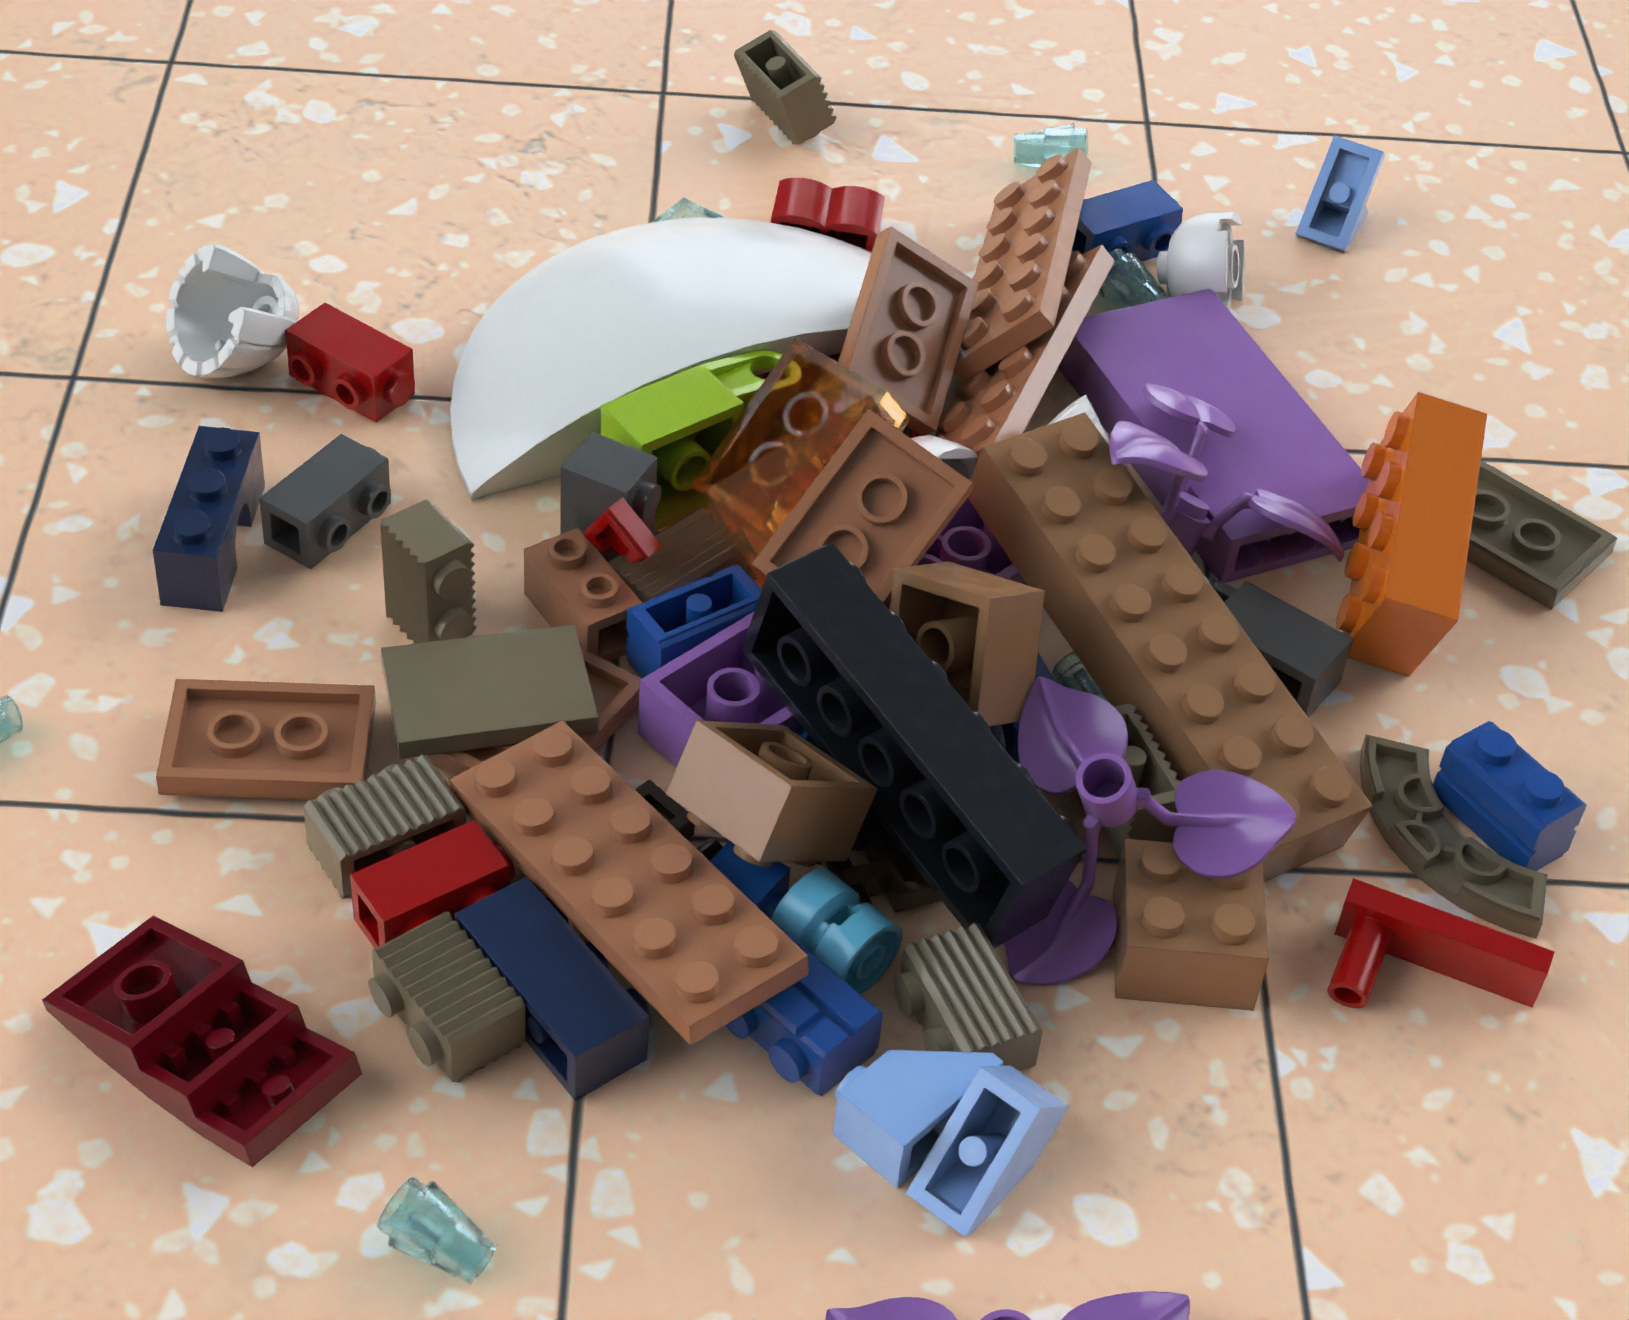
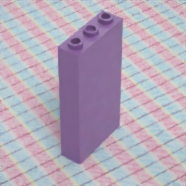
[1058,289,1368,583]

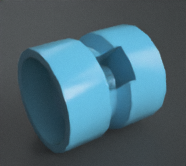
[771,868,903,994]

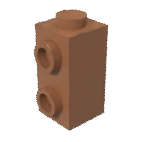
[524,528,642,662]

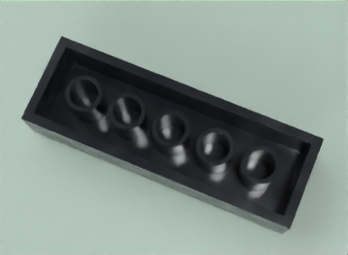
[741,542,1087,949]

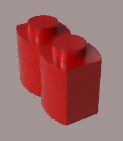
[771,178,885,253]

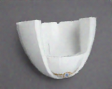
[166,244,299,378]

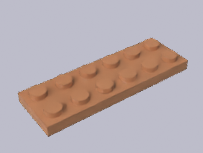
[954,147,1092,382]
[935,244,1115,463]
[449,720,809,1046]

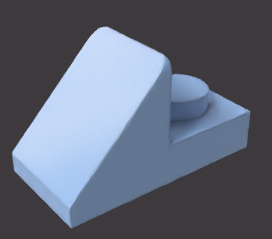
[1295,135,1385,252]

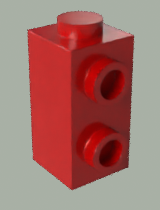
[285,302,415,423]
[350,819,515,949]

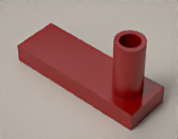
[1327,878,1555,1008]

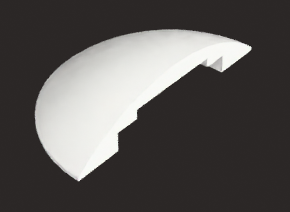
[450,218,871,500]

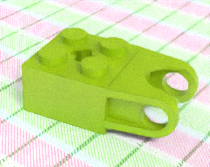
[601,350,797,531]

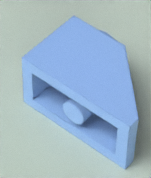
[833,1050,1003,1189]
[905,1065,1069,1237]

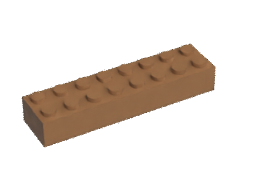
[968,412,1372,882]

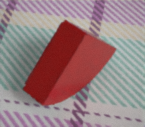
[582,497,663,563]

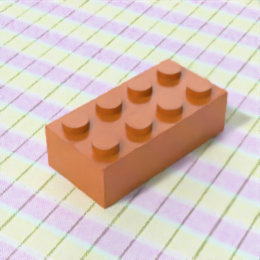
[1336,392,1487,677]

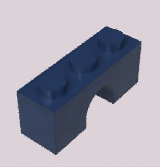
[152,426,265,612]

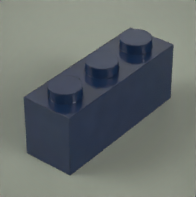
[454,876,651,1101]

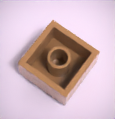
[890,561,1045,727]
[666,720,878,867]
[1113,839,1269,1011]

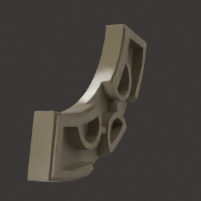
[1360,734,1548,939]

